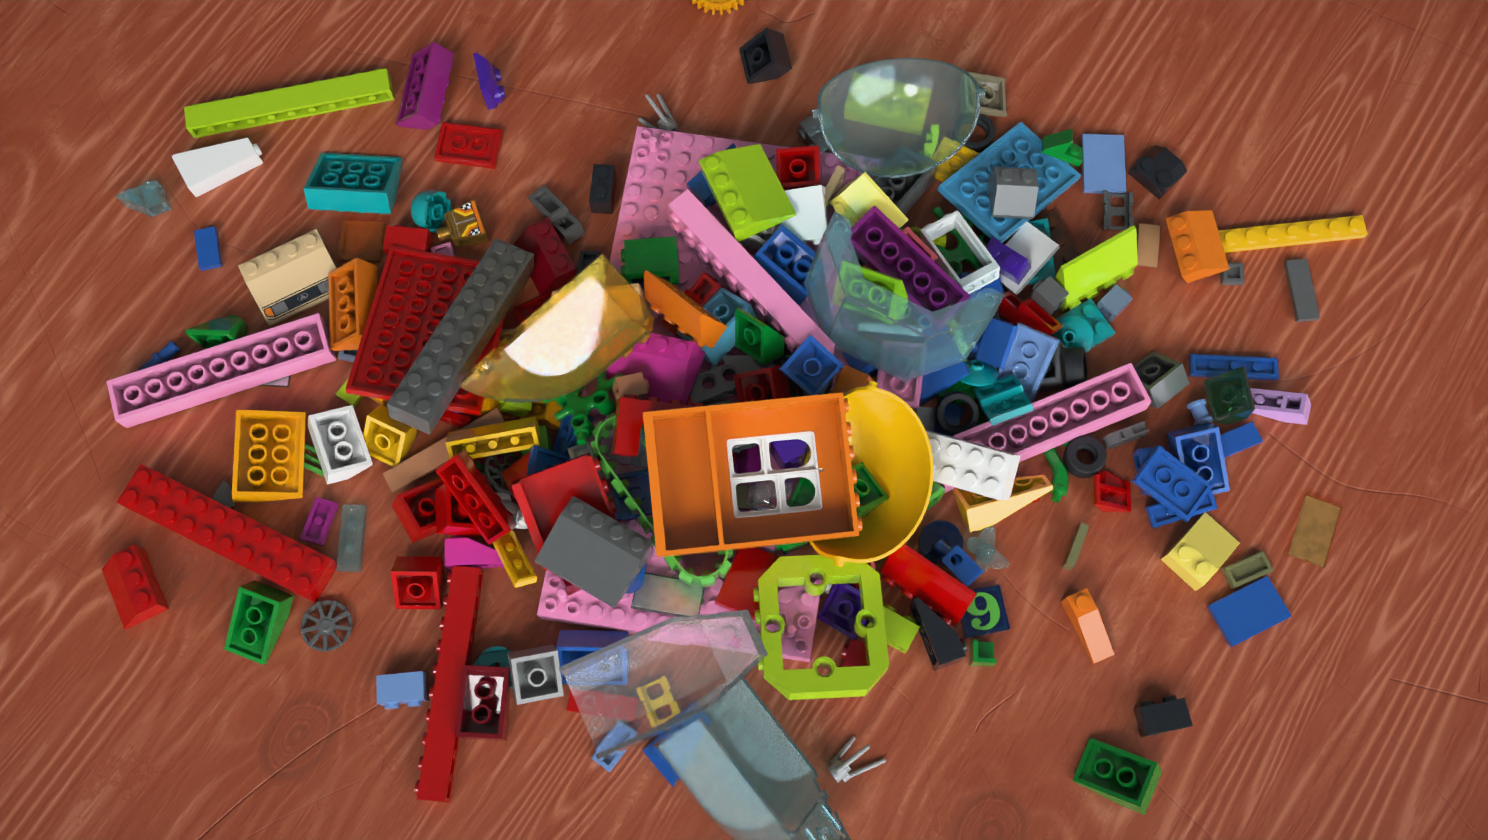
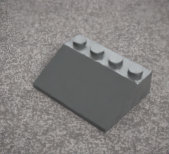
[535,496,653,609]

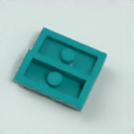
[973,374,1033,426]

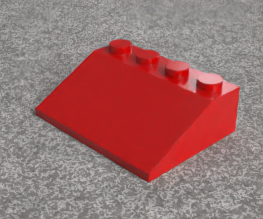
[880,544,977,627]

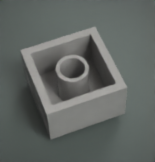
[507,644,564,705]

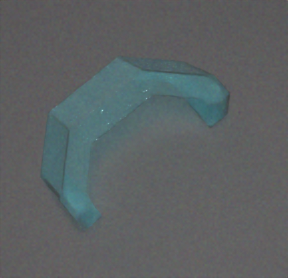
[804,212,1005,382]

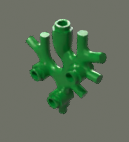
[932,207,1009,276]
[541,355,622,445]

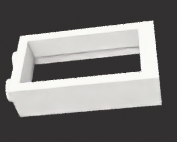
[920,210,1000,294]

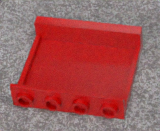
[511,452,621,571]

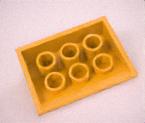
[232,410,306,503]

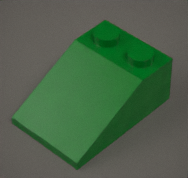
[224,580,294,665]
[1072,738,1162,815]

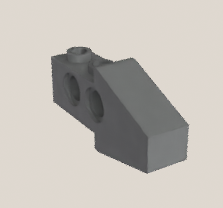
[689,355,774,405]

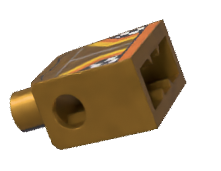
[436,199,490,248]

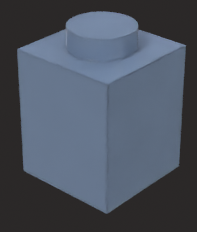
[1097,284,1133,323]

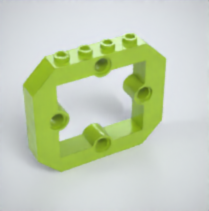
[753,555,889,700]

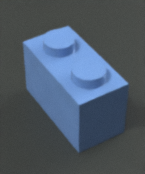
[376,671,429,709]

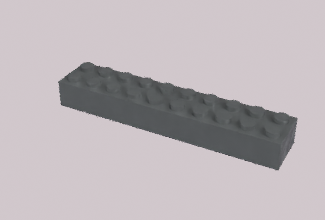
[387,238,534,435]

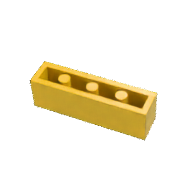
[445,416,541,459]

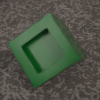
[969,639,997,667]

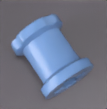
[1187,399,1214,426]

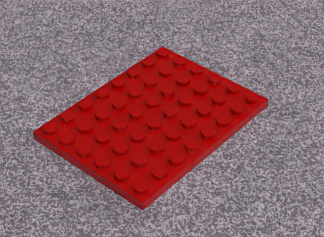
[345,246,507,416]

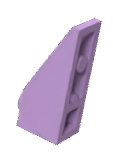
[1235,387,1311,425]

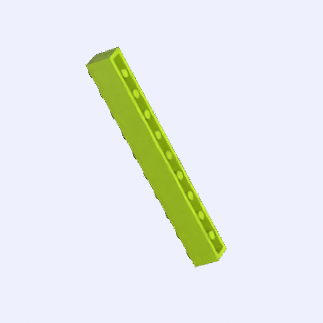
[184,68,395,138]

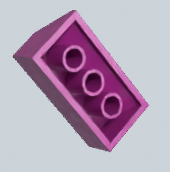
[396,42,454,130]

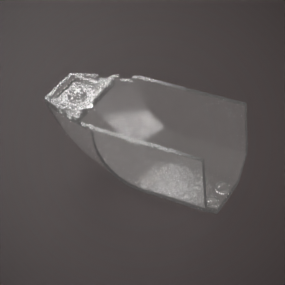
[559,610,768,761]

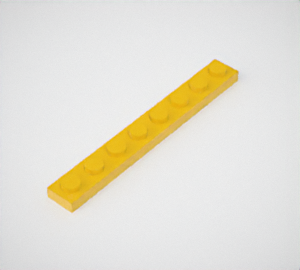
[1219,215,1368,253]

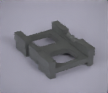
[1102,191,1134,231]

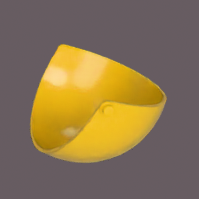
[804,381,934,567]

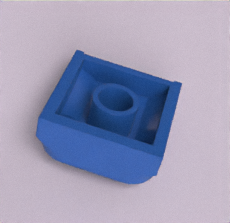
[779,335,844,396]

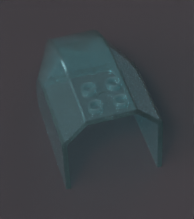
[653,675,851,840]

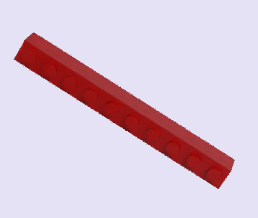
[414,566,484,803]

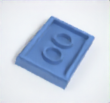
[1081,134,1126,194]
[997,323,1060,401]

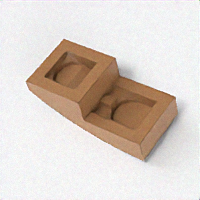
[1137,223,1160,268]

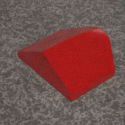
[1093,470,1131,513]

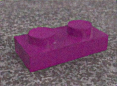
[300,497,339,546]

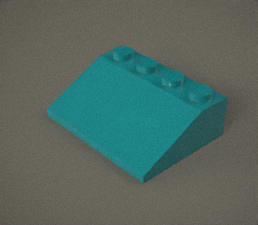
[303,153,402,214]

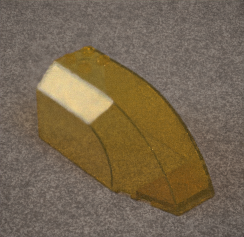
[459,254,655,403]

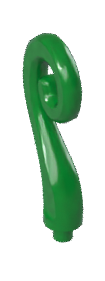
[1044,441,1072,503]

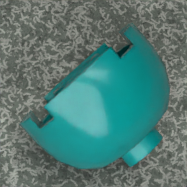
[411,189,452,232]

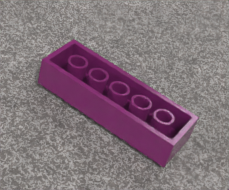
[843,206,970,333]

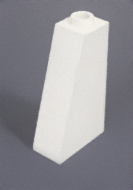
[172,138,263,197]

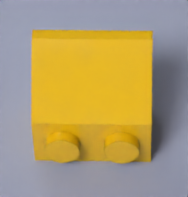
[363,405,418,467]

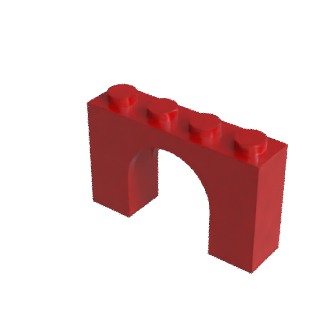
[612,394,705,457]

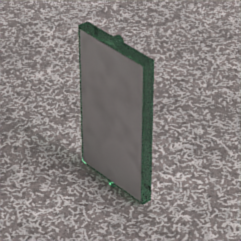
[631,573,705,620]

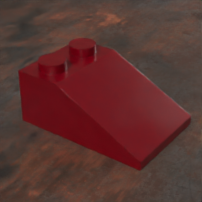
[455,665,510,741]

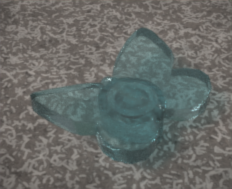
[966,526,1010,573]

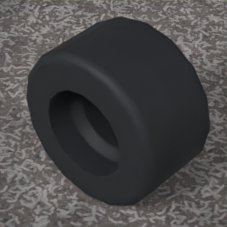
[1063,436,1107,478]

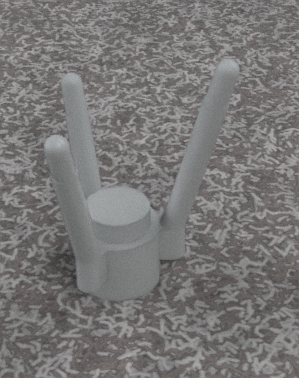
[638,94,678,132]
[826,736,886,783]

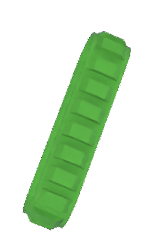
[590,413,733,588]

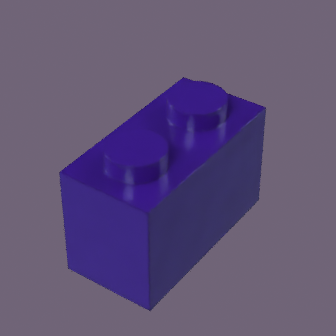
[985,237,1031,285]

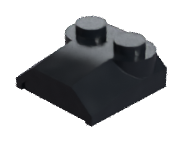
[1128,145,1187,200]

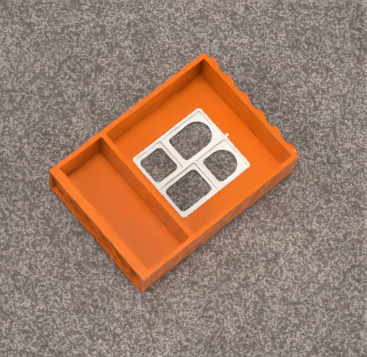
[643,392,862,558]

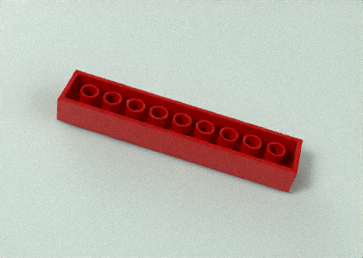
[116,464,339,604]

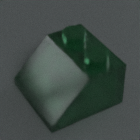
[1204,366,1255,425]

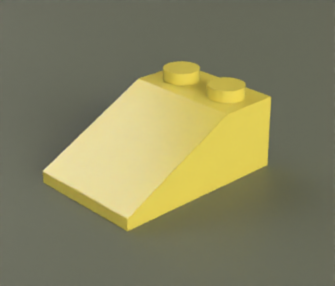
[1161,512,1240,591]

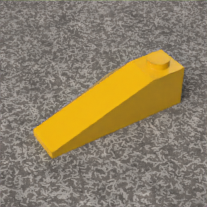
[953,475,1053,532]

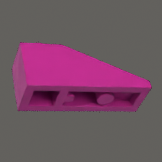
[445,535,504,570]

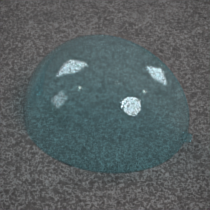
[812,58,985,178]

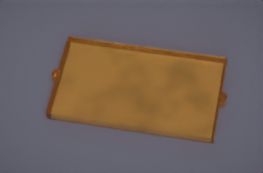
[1288,494,1343,568]

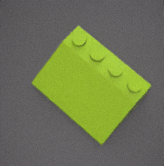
[698,144,797,242]
[1054,225,1138,312]

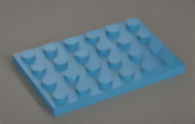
[937,122,1081,243]

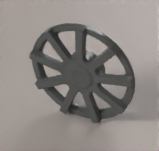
[482,452,519,495]
[300,600,352,652]

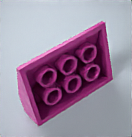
[607,326,705,405]

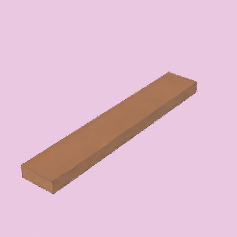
[383,408,506,493]

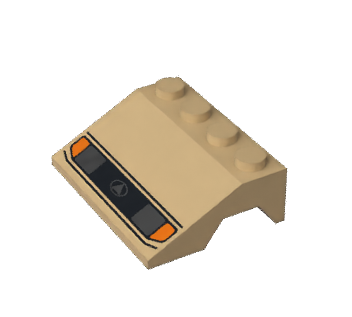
[238,229,337,328]

